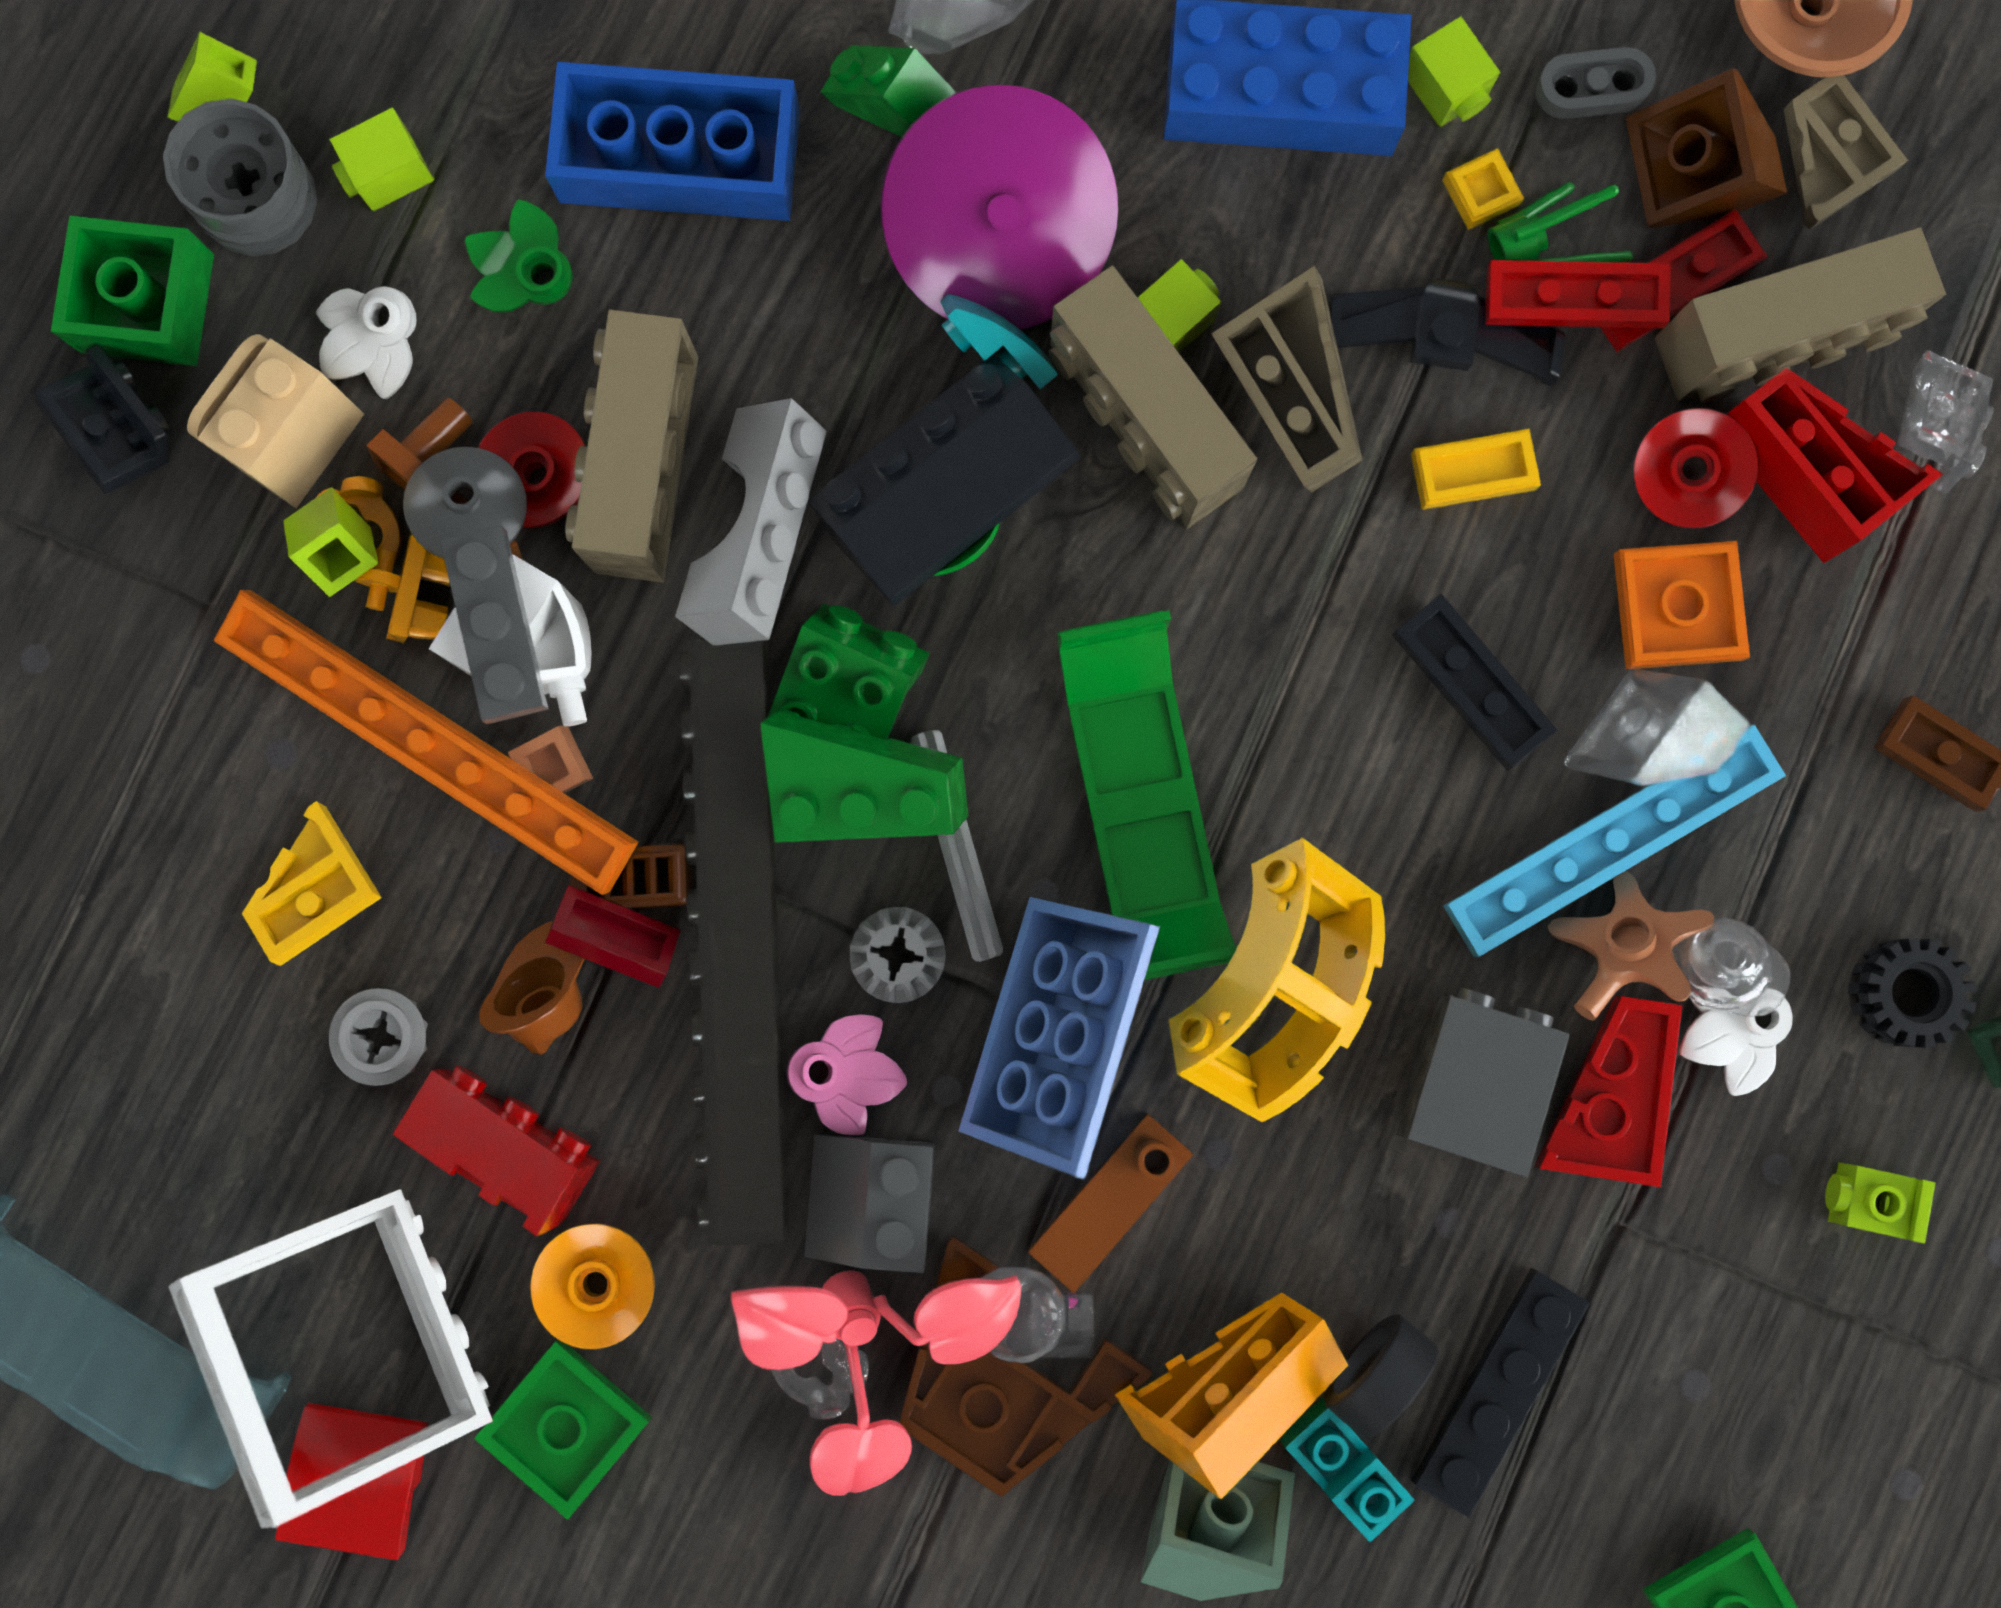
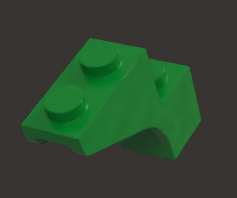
[820,45,956,137]

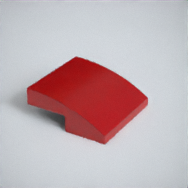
[275,1403,429,1561]

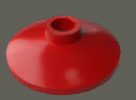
[1634,408,1758,528]
[478,412,586,528]

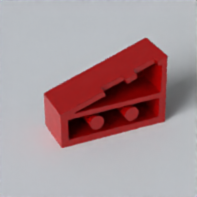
[1726,367,1943,563]
[392,1065,601,1236]

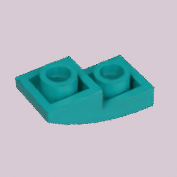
[940,294,1058,389]
[1279,1397,1415,1542]

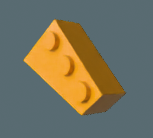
[1115,1292,1348,1499]

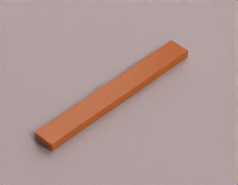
[213,590,639,895]

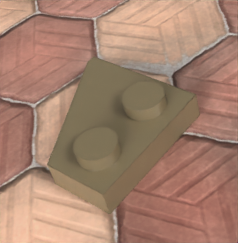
[1784,75,1908,230]

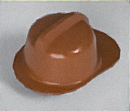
[479,921,585,1055]

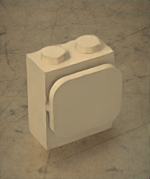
[187,334,364,508]

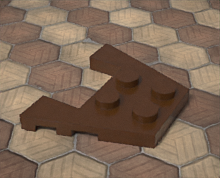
[899,1235,1152,1497]

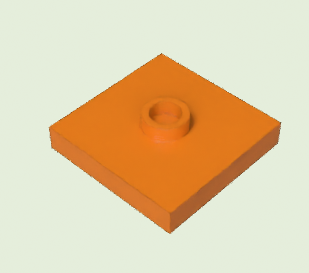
[1613,541,1750,669]

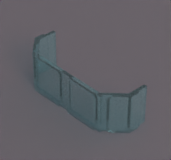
[0,1195,293,1490]

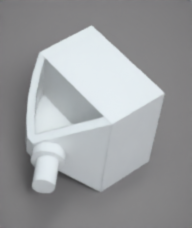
[429,554,592,727]

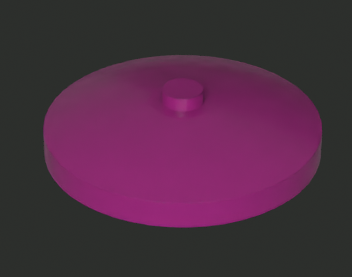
[880,85,1118,329]

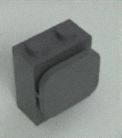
[1396,988,1570,1178]

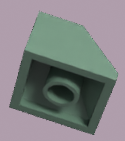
[1141,1460,1295,1601]

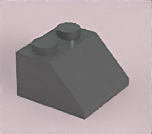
[804,1134,935,1273]

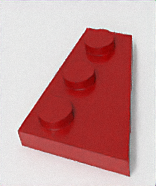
[1534,996,1682,1187]

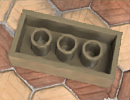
[1654,227,1947,403]
[1048,265,1257,529]
[565,309,698,583]

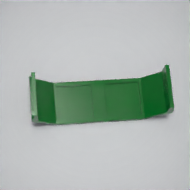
[1057,611,1238,981]

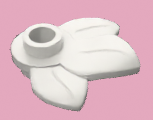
[316,286,416,399]
[1678,975,1793,1096]

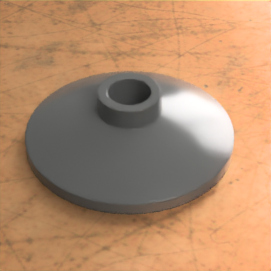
[403,447,527,559]

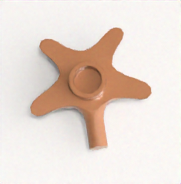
[1548,871,1715,1021]

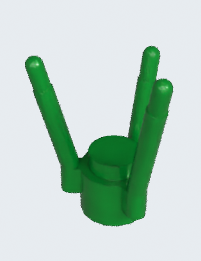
[1488,182,1633,263]

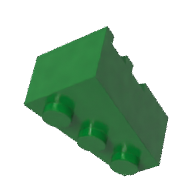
[760,708,968,842]

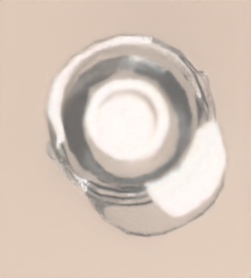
[1672,917,1791,1017]

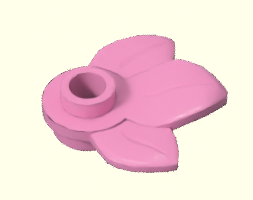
[787,1014,907,1135]

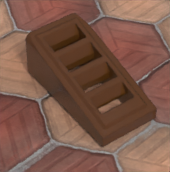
[571,844,693,909]

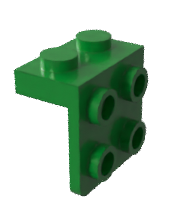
[767,603,930,740]

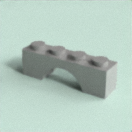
[675,398,827,646]

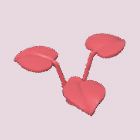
[731,1271,1021,1496]

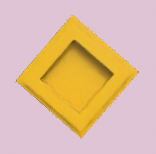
[1442,148,1524,230]

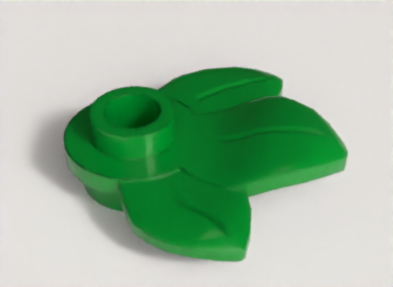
[465,200,573,313]

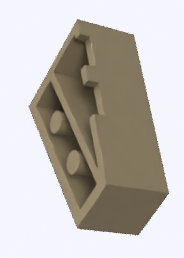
[1211,265,1362,492]

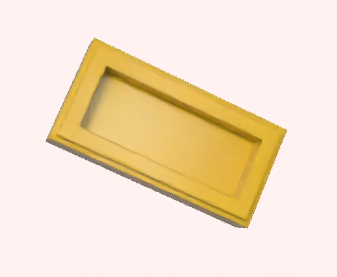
[1411,429,1541,510]

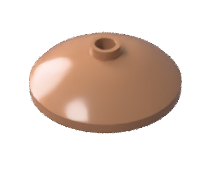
[1734,0,1912,77]

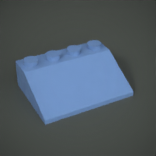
[958,897,1159,1178]

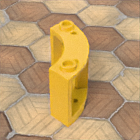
[1168,838,1385,1122]

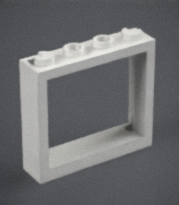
[168,1189,493,1528]

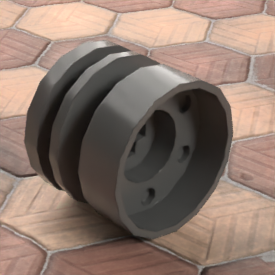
[163,99,317,257]

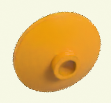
[531,1223,655,1349]

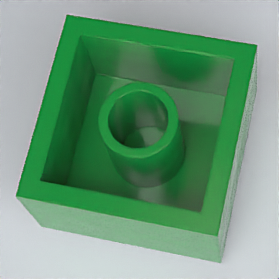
[51,215,214,366]

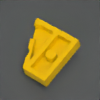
[242,801,382,966]

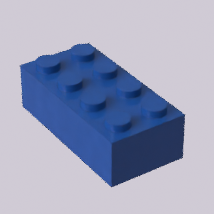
[1163,0,1412,156]
[545,62,800,221]

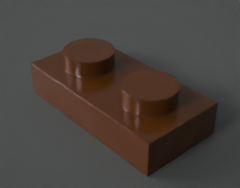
[1873,695,2001,812]

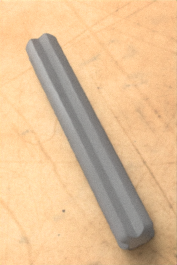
[911,730,1003,962]

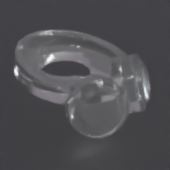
[771,1338,869,1419]

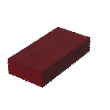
[545,885,681,988]

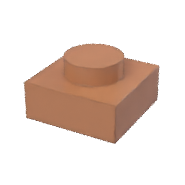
[508,725,593,793]

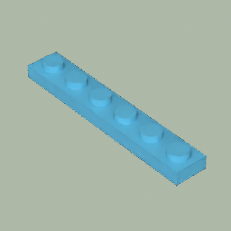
[1443,725,1786,957]

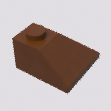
[1625,68,1787,228]

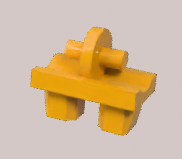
[354,533,451,644]

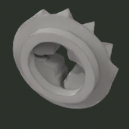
[850,907,945,1003]
[329,988,428,1086]

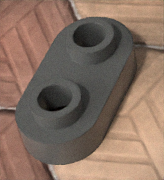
[1535,47,1656,119]

